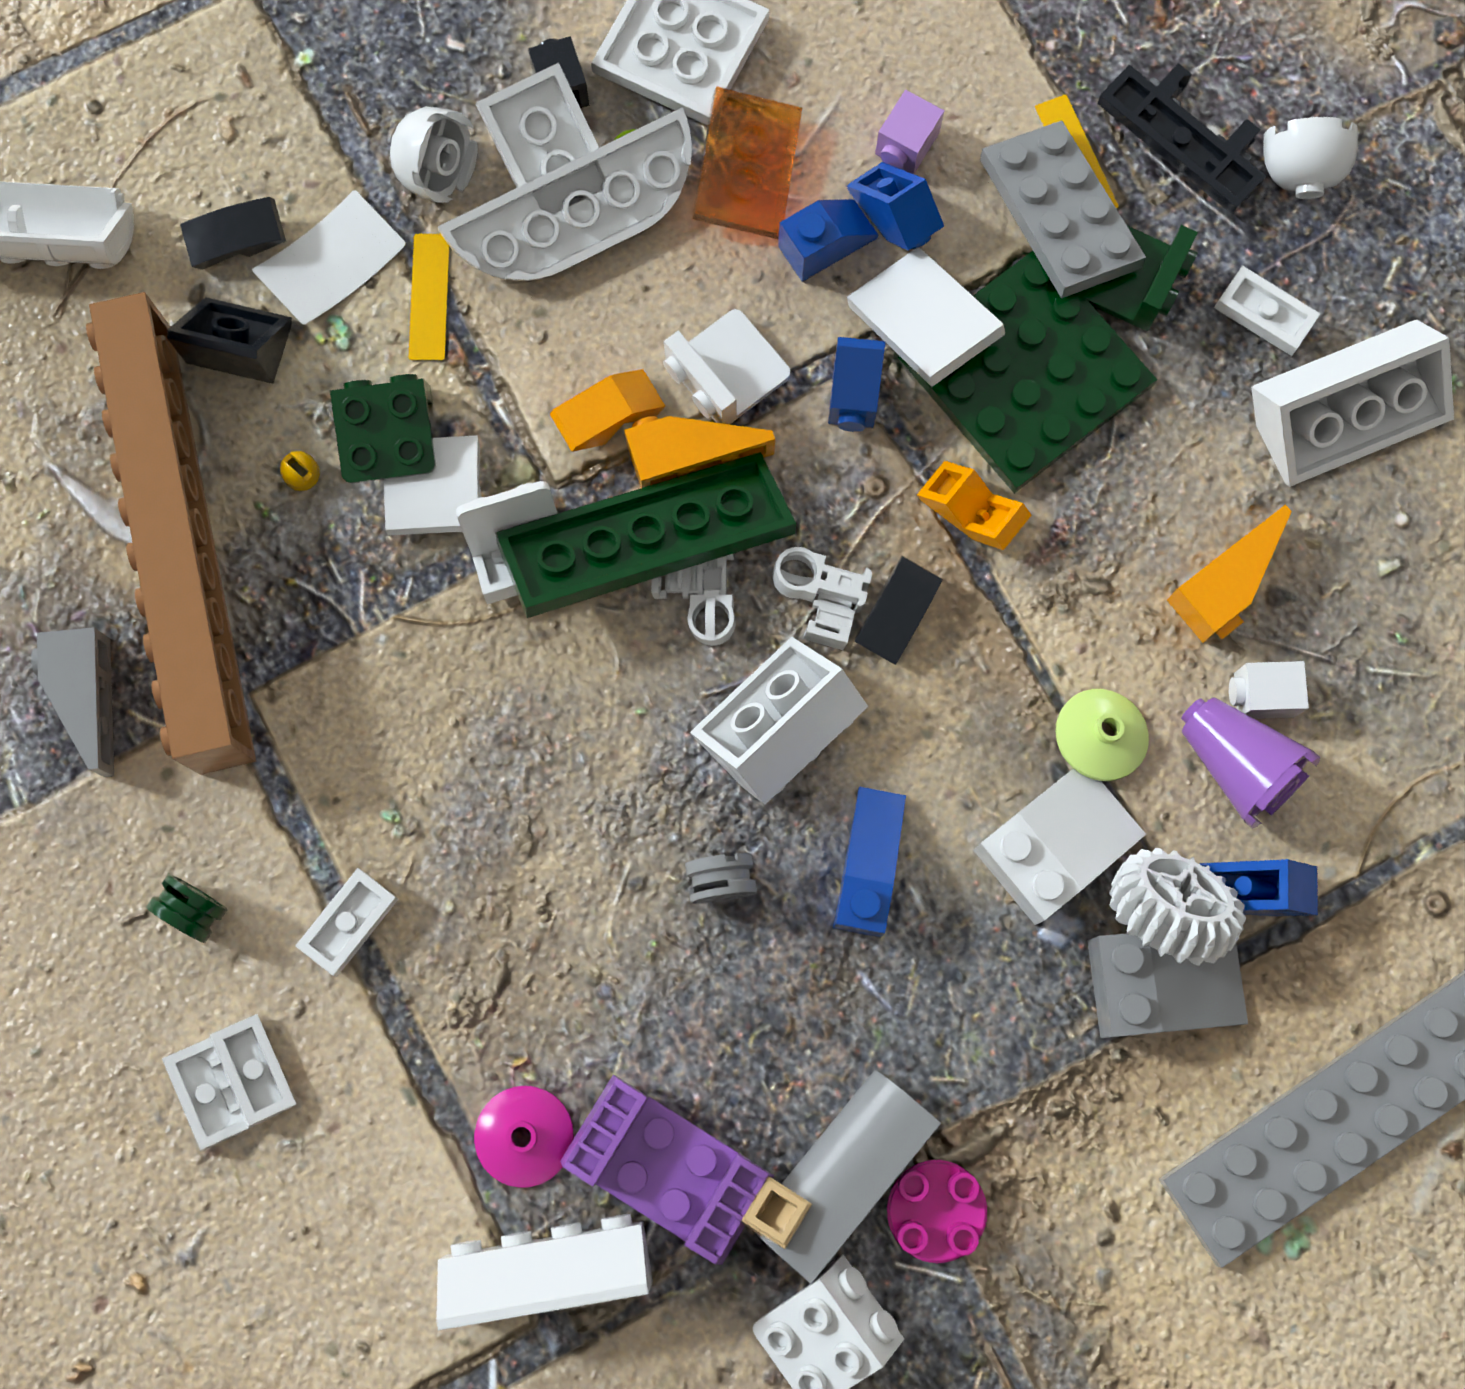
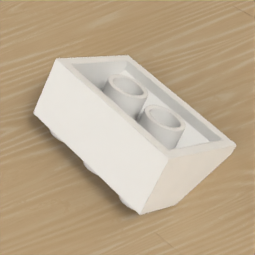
[690,637,868,805]

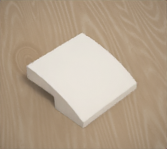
[384,435,482,536]
[162,1014,296,1152]

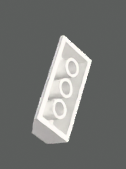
[1251,319,1454,487]
[437,1214,653,1330]

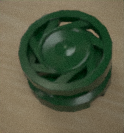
[146,873,228,943]

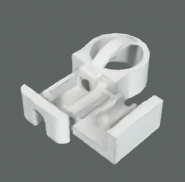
[772,547,872,650]
[651,554,736,646]

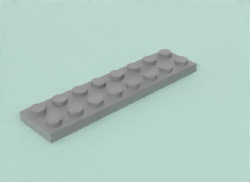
[1159,970,1465,1268]

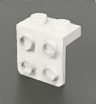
[663,309,790,424]
[456,481,558,604]
[753,1254,904,1389]

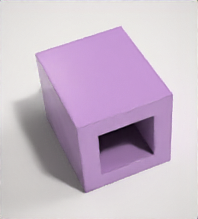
[875,90,944,174]

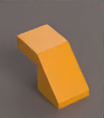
[550,369,666,452]
[917,461,1032,550]

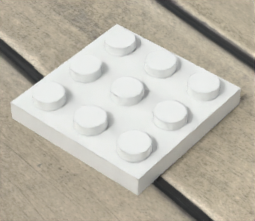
[591,0,769,126]

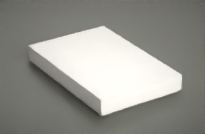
[847,248,1005,387]

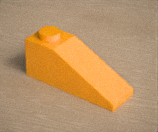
[624,416,775,488]
[1167,504,1292,643]

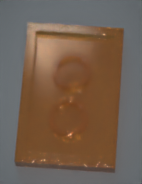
[692,86,802,239]

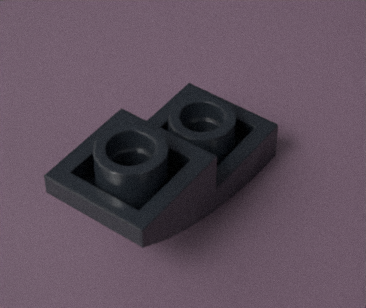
[180,197,286,270]
[854,555,943,665]

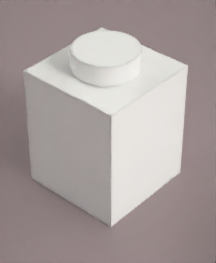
[1229,661,1309,719]

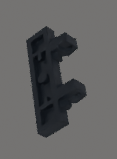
[1097,63,1266,215]

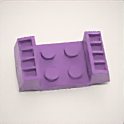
[560,1074,774,1265]

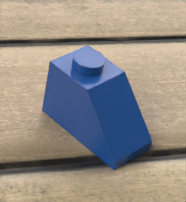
[846,162,944,250]
[778,199,878,282]
[828,337,885,432]
[1200,859,1318,916]

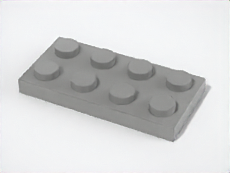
[980,120,1146,298]

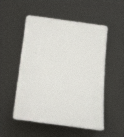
[252,190,406,324]

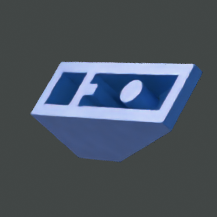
[833,787,906,938]

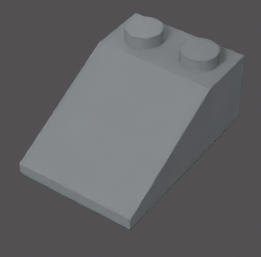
[1087,933,1248,1038]

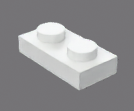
[1214,265,1320,356]
[295,868,399,977]

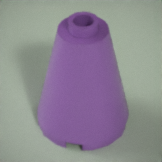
[1181,697,1321,829]

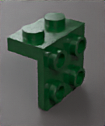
[1080,225,1198,332]
[330,374,436,483]

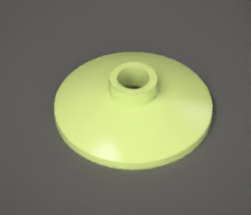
[1055,689,1149,781]

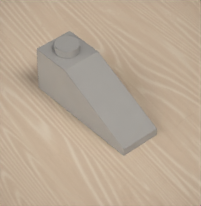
[31,627,114,777]

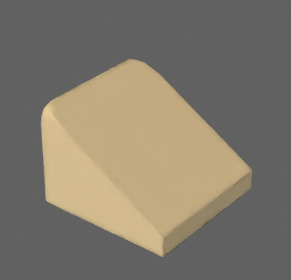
[741,1176,812,1249]

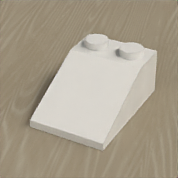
[973,769,1146,925]

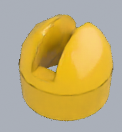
[280,451,320,491]

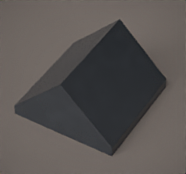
[167,297,292,384]

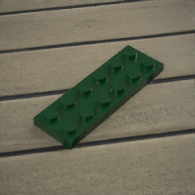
[495,452,796,618]

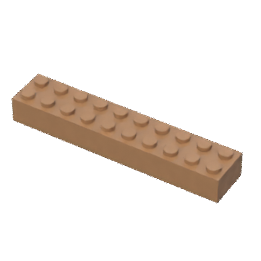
[86,292,256,775]

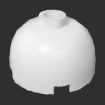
[390,107,478,203]
[1264,117,1358,199]

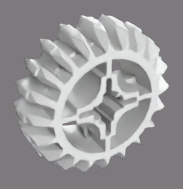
[1109,848,1246,966]

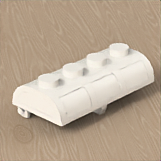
[0,181,134,269]

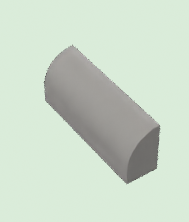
[755,1070,941,1284]

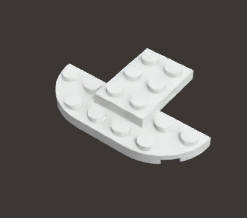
[438,63,692,281]

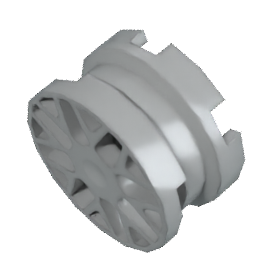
[685,853,757,904]

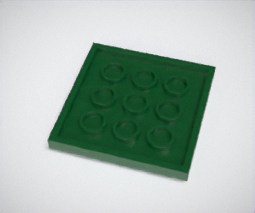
[898,251,1157,494]

